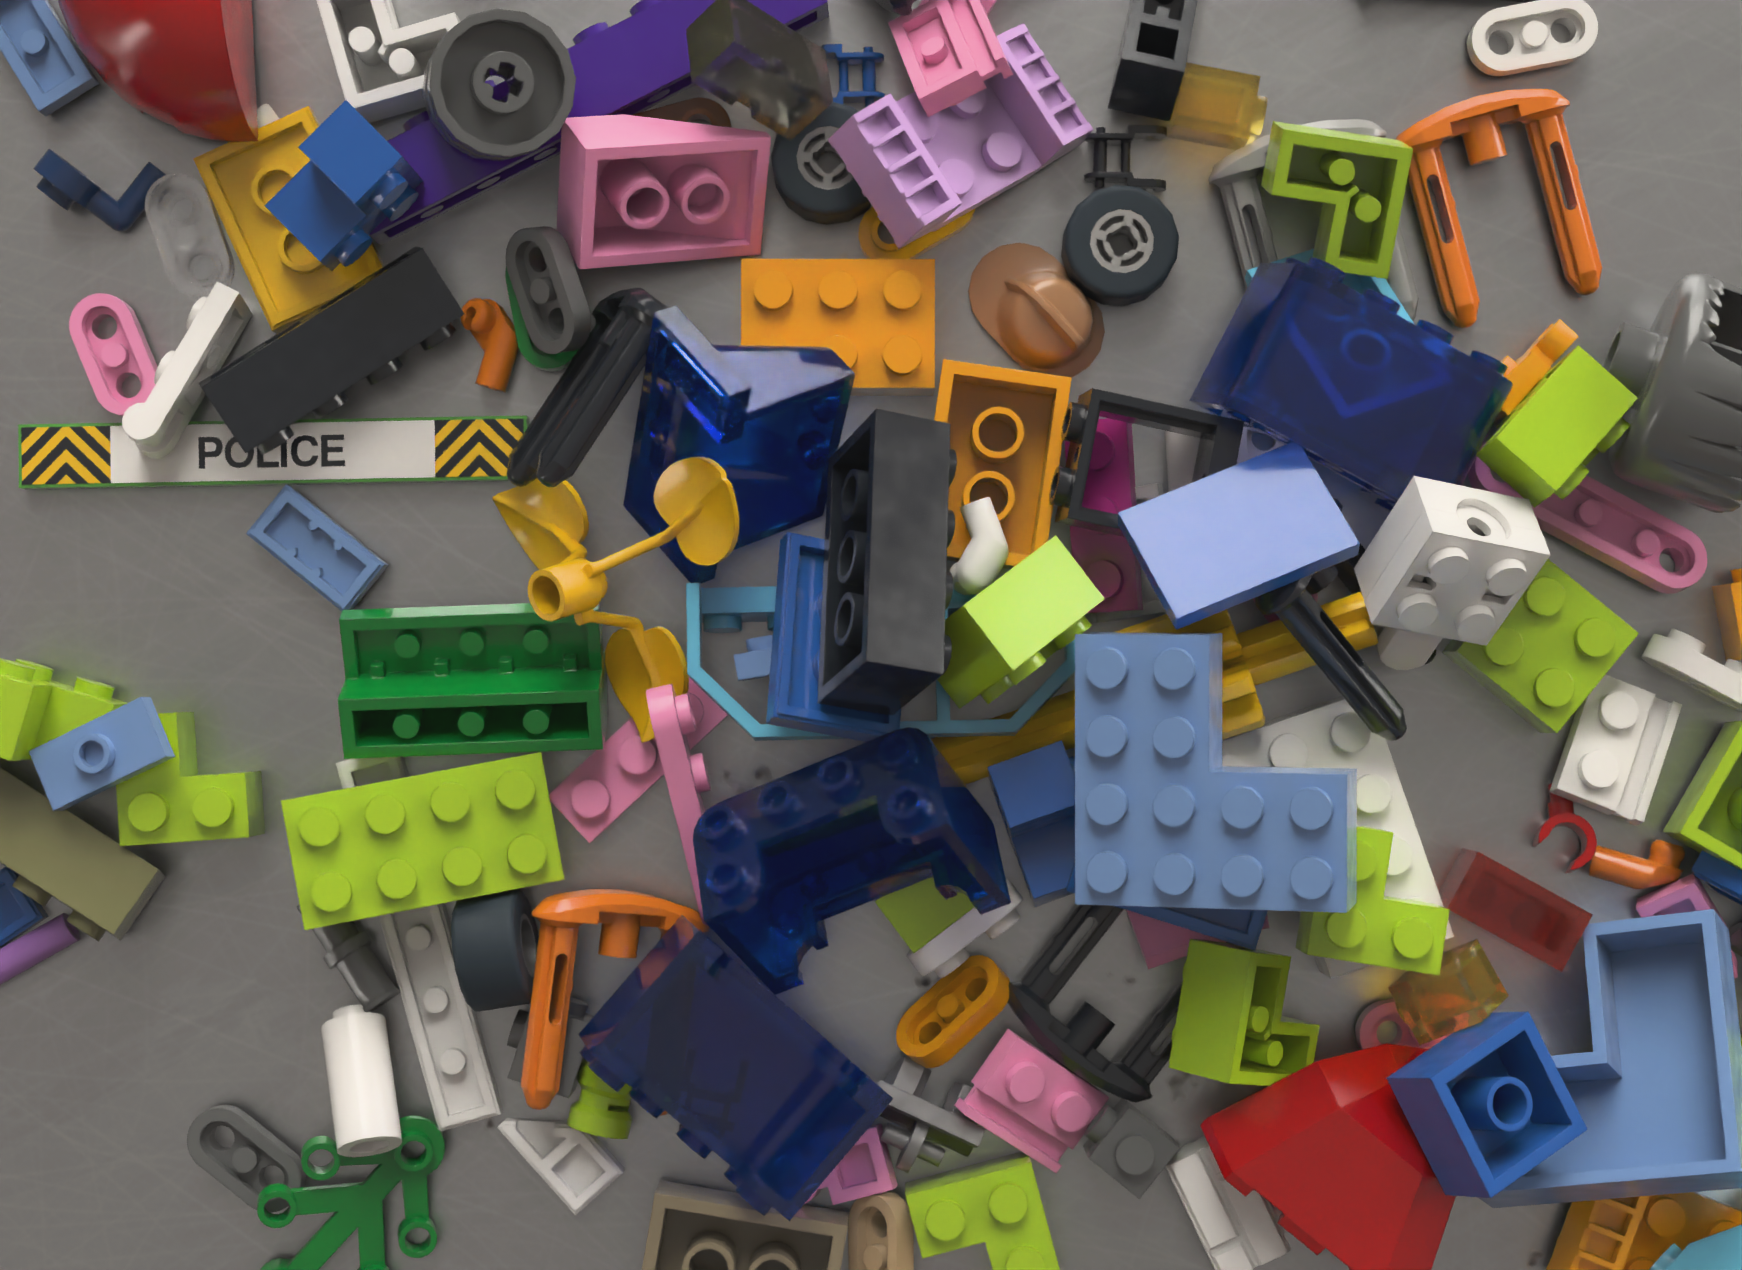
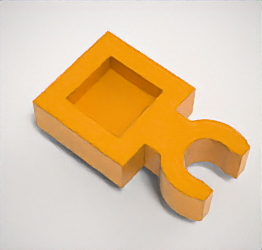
[1476,319,1579,421]

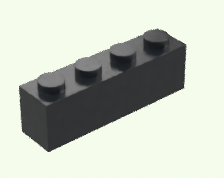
[199,246,464,454]

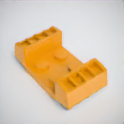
[1546,1192,1742,1270]

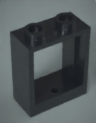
[1049,388,1245,537]

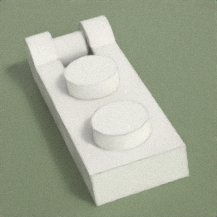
[122,282,253,459]

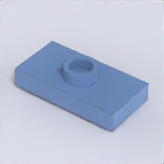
[246,484,388,611]
[29,697,175,811]

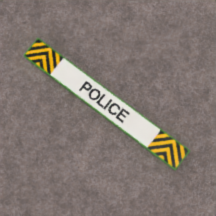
[18,415,529,490]

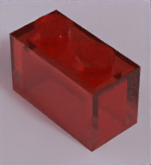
[1439,848,1593,972]

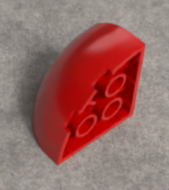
[58,0,258,142]

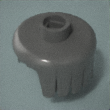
[1602,272,1742,513]

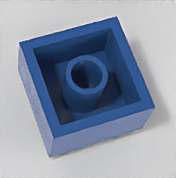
[1387,1011,1588,1198]

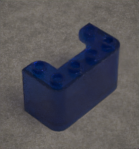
[1189,257,1513,512]
[693,727,1011,995]
[578,915,893,1221]

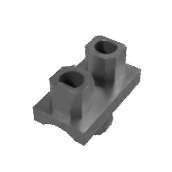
[864,1056,986,1173]

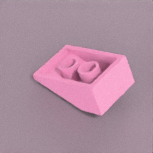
[556,114,771,269]

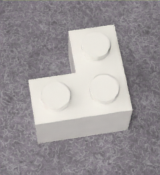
[316,0,461,123]

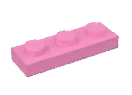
[549,678,728,843]

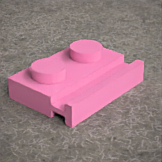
[888,0,1013,117]
[954,1029,1109,1173]

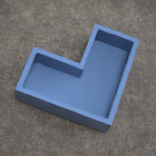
[1075,632,1357,913]
[1478,909,1742,1208]

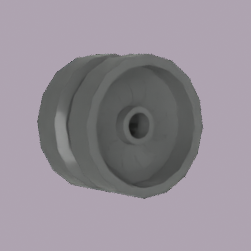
[422,8,576,162]

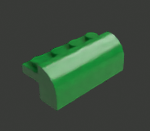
[337,603,608,759]

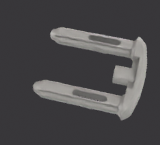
[1208,119,1419,353]

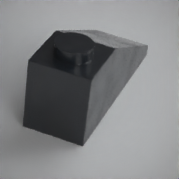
[1108,0,1198,122]

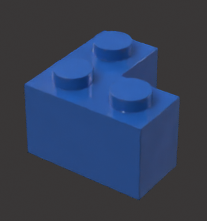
[265,100,423,271]
[987,740,1075,907]

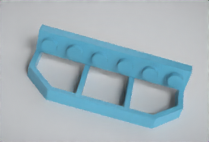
[686,583,1075,741]

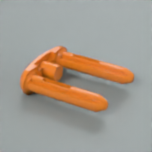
[1396,89,1602,328]
[520,889,710,1116]

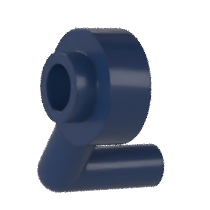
[33,148,170,232]

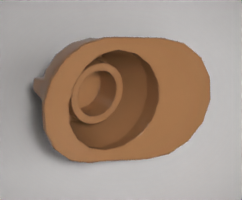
[968,242,1105,377]

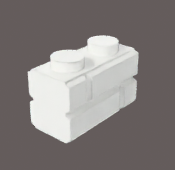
[1165,1136,1292,1270]

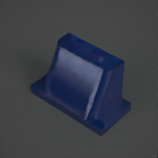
[623,306,855,584]

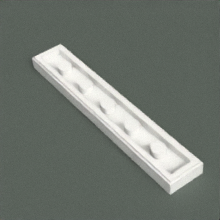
[336,757,503,1131]

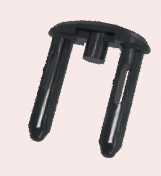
[507,288,681,487]
[1255,498,1436,741]
[1007,905,1233,1103]

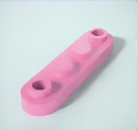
[1468,442,1707,594]
[646,684,739,925]

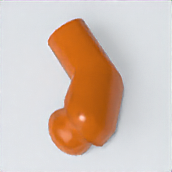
[460,298,519,393]
[1589,839,1685,889]

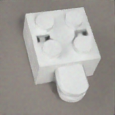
[1354,476,1550,670]

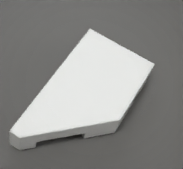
[497,1118,625,1215]

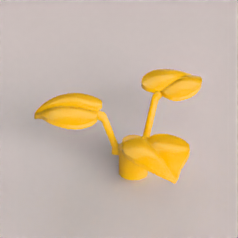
[492,457,740,743]

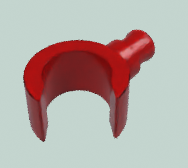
[1533,783,1597,874]

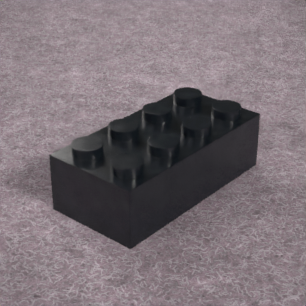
[818,409,957,715]

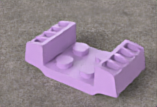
[828,23,1094,249]

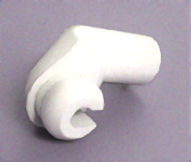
[950,497,1009,595]

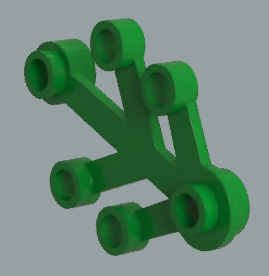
[257,1115,445,1270]

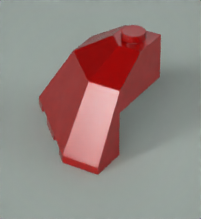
[1200,1043,1456,1270]

